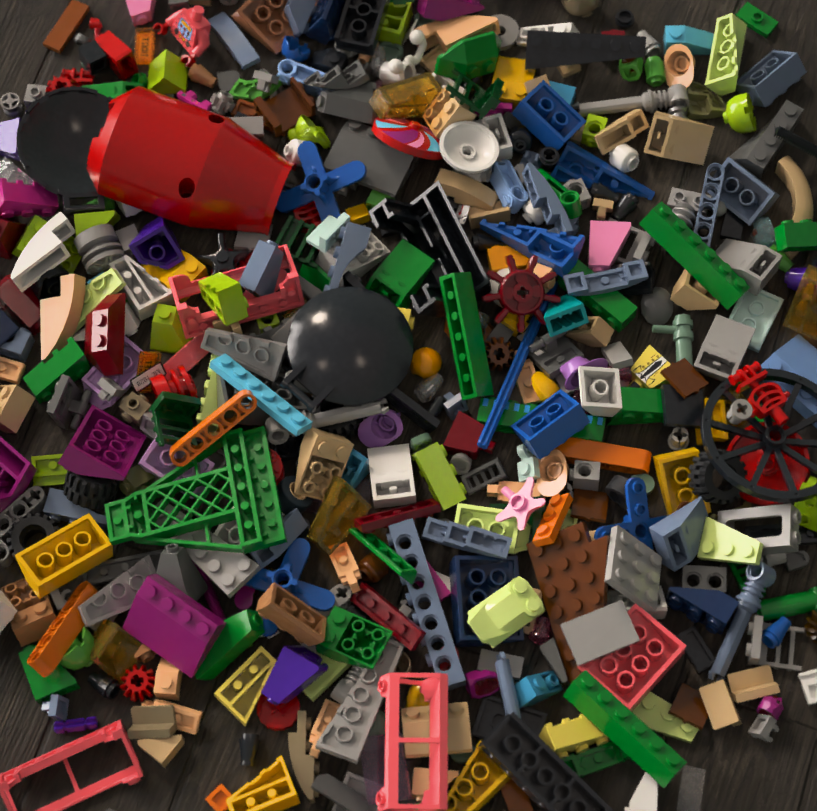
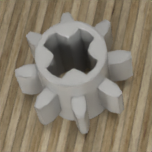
[210,90,235,115]

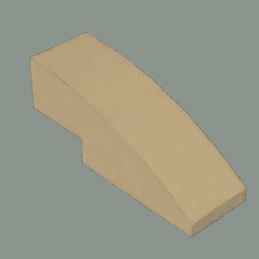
[594,109,650,155]
[434,168,499,210]

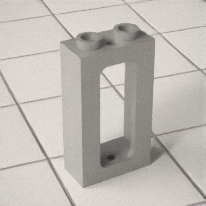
[718,503,801,555]

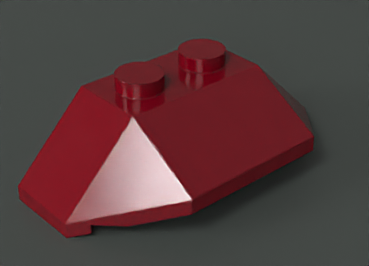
[84,293,126,377]

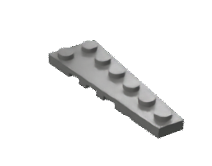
[152,499,261,598]
[315,639,405,764]

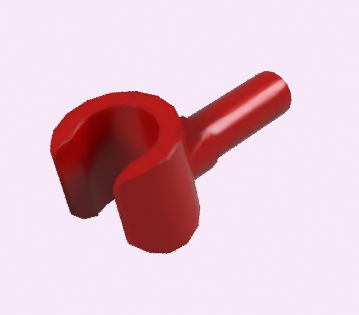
[89,18,102,39]

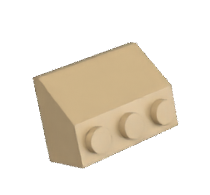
[401,702,473,759]

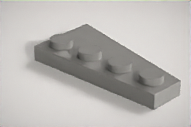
[200,327,287,382]
[78,554,156,627]

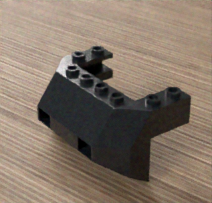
[369,180,492,318]

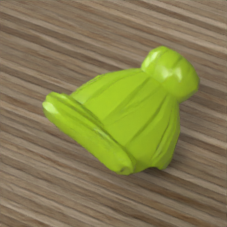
[288,115,331,149]

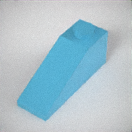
[663,25,714,55]

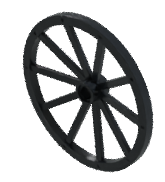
[700,368,817,503]

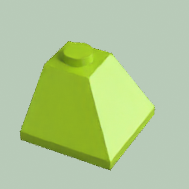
[74,210,120,236]
[150,303,192,354]

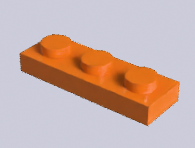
[532,493,573,547]

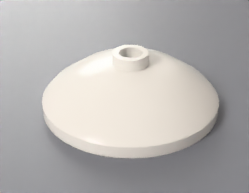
[439,121,499,173]

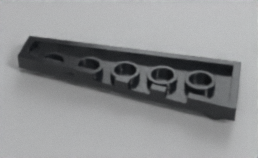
[525,30,646,70]

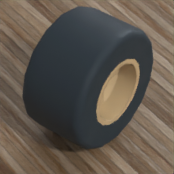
[277,476,313,516]

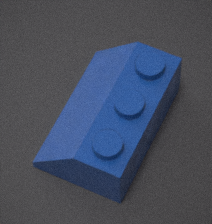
[512,80,586,151]
[511,389,590,460]

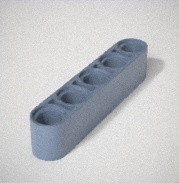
[694,163,725,248]

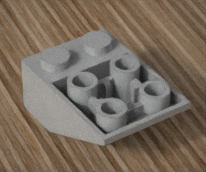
[715,239,782,296]
[693,314,756,382]

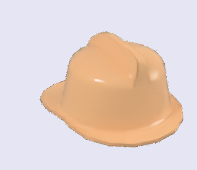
[664,44,695,88]
[537,449,569,497]

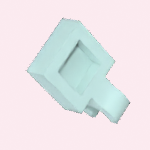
[517,444,540,482]

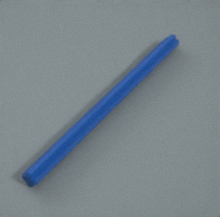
[477,281,558,449]

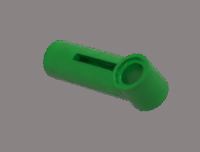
[537,169,583,219]
[757,586,817,622]

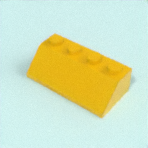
[15,513,113,599]

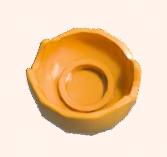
[410,347,442,379]

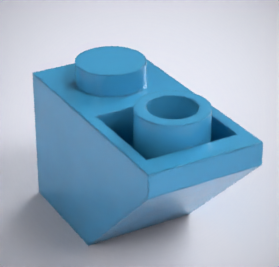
[514,670,563,708]

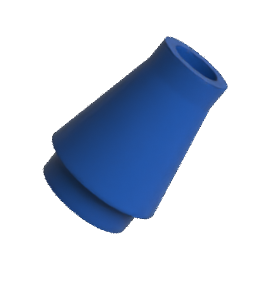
[762,616,792,648]

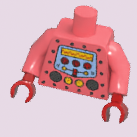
[153,5,211,68]

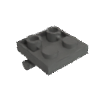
[527,331,584,379]
[46,374,93,430]

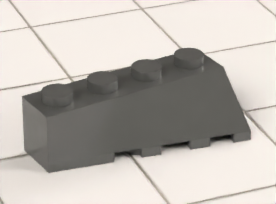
[729,100,804,180]

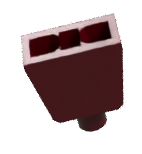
[443,411,496,460]

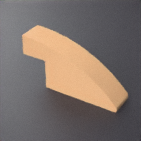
[414,15,501,52]
[40,274,86,361]

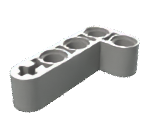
[0,486,47,568]

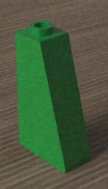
[195,609,265,681]

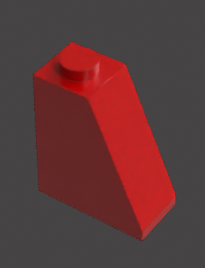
[94,30,138,81]

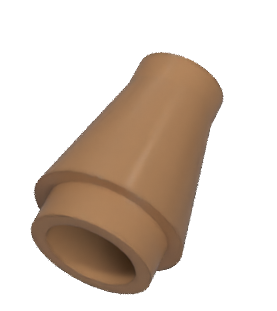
[187,63,218,89]

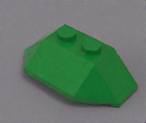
[434,31,502,81]

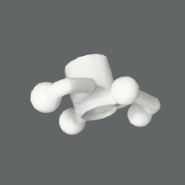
[379,29,427,119]

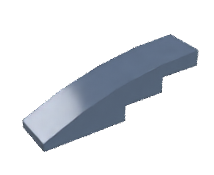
[208,11,260,70]
[522,163,574,235]
[421,516,513,559]

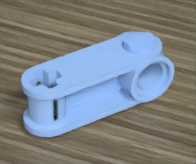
[276,59,328,97]
[490,159,528,214]

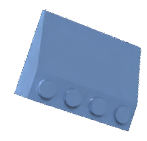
[761,334,817,428]

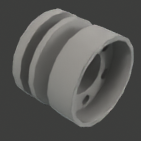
[73,224,125,275]

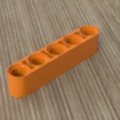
[169,389,257,467]
[555,437,652,475]
[27,581,98,677]

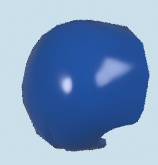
[281,36,311,62]

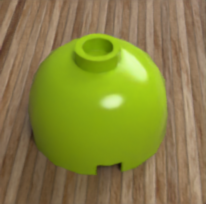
[723,93,757,133]

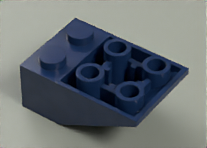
[665,587,739,635]

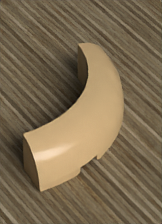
[775,155,814,260]

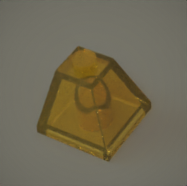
[90,619,142,683]

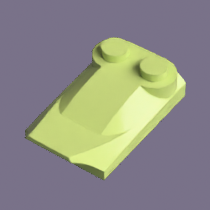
[454,503,531,554]
[467,576,545,648]

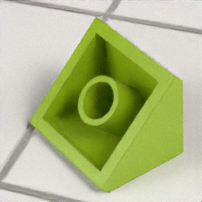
[147,49,188,94]

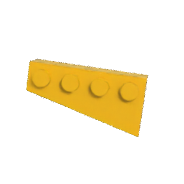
[446,740,511,811]

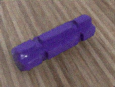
[54,716,98,734]

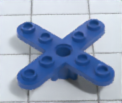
[276,141,367,222]
[594,477,669,550]
[244,538,335,637]

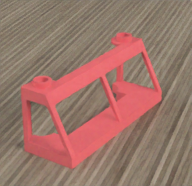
[168,244,305,339]
[376,673,448,811]
[0,719,144,811]

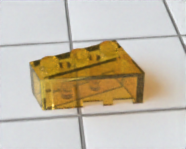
[369,72,442,120]
[782,265,817,340]
[306,475,372,555]

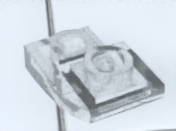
[0,157,34,185]
[676,765,706,811]

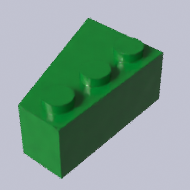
[23,336,91,404]
[606,387,664,425]

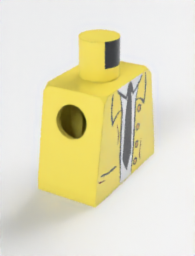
[627,345,670,389]

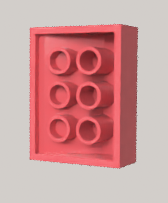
[577,604,687,712]

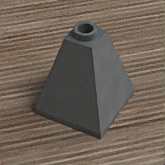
[156,544,208,601]

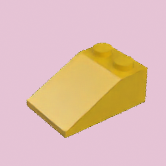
[492,56,536,112]
[140,249,208,304]
[653,447,711,515]

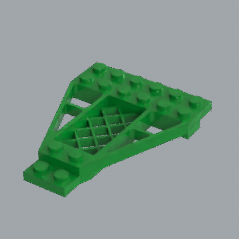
[104,426,287,554]

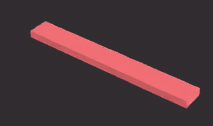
[163,269,287,381]

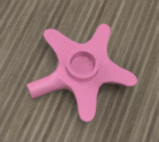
[495,477,546,531]

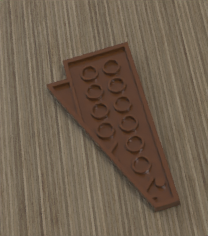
[526,522,610,711]

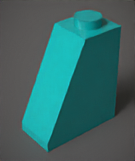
[544,294,589,337]

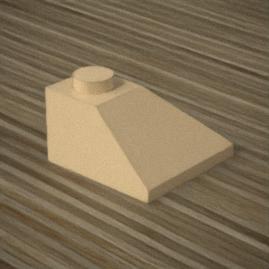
[670,269,719,310]

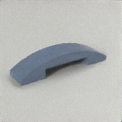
[563,259,649,296]

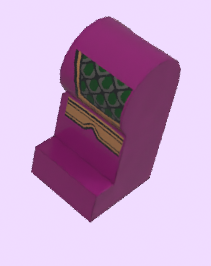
[234,586,259,612]

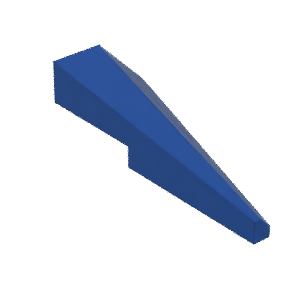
[551,140,655,200]
[479,219,585,278]

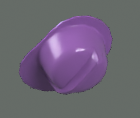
[560,356,608,390]
[358,409,403,448]

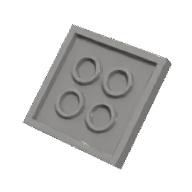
[604,525,662,613]

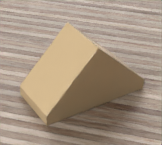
[137,734,185,768]

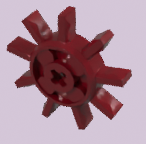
[481,255,561,333]

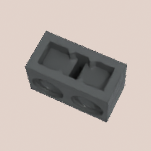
[681,565,727,594]

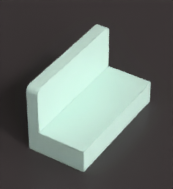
[306,212,350,253]

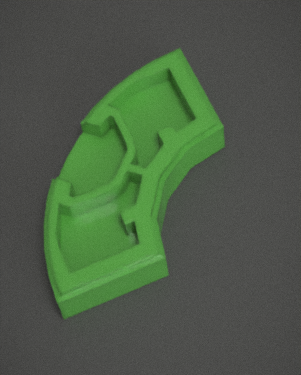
[229,72,282,101]

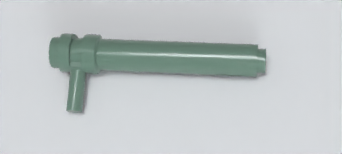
[652,314,694,366]

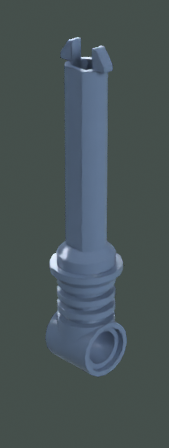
[708,561,776,682]
[495,652,522,720]

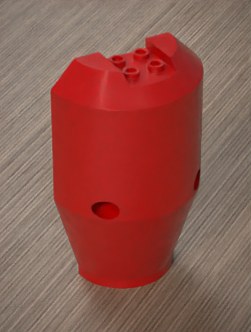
[87,86,296,236]

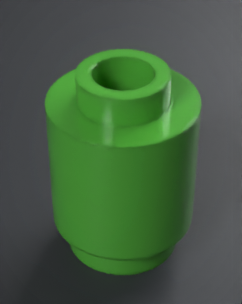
[644,56,666,87]

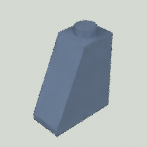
[239,240,284,297]

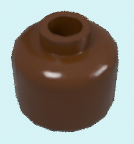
[358,552,389,584]

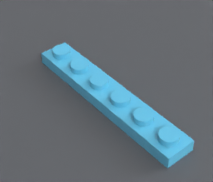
[209,353,313,437]

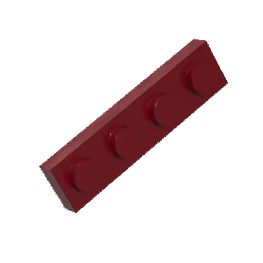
[353,498,441,534]
[350,582,426,651]

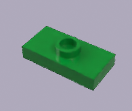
[735,2,779,39]

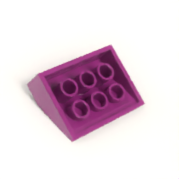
[58,404,147,481]
[122,574,227,678]

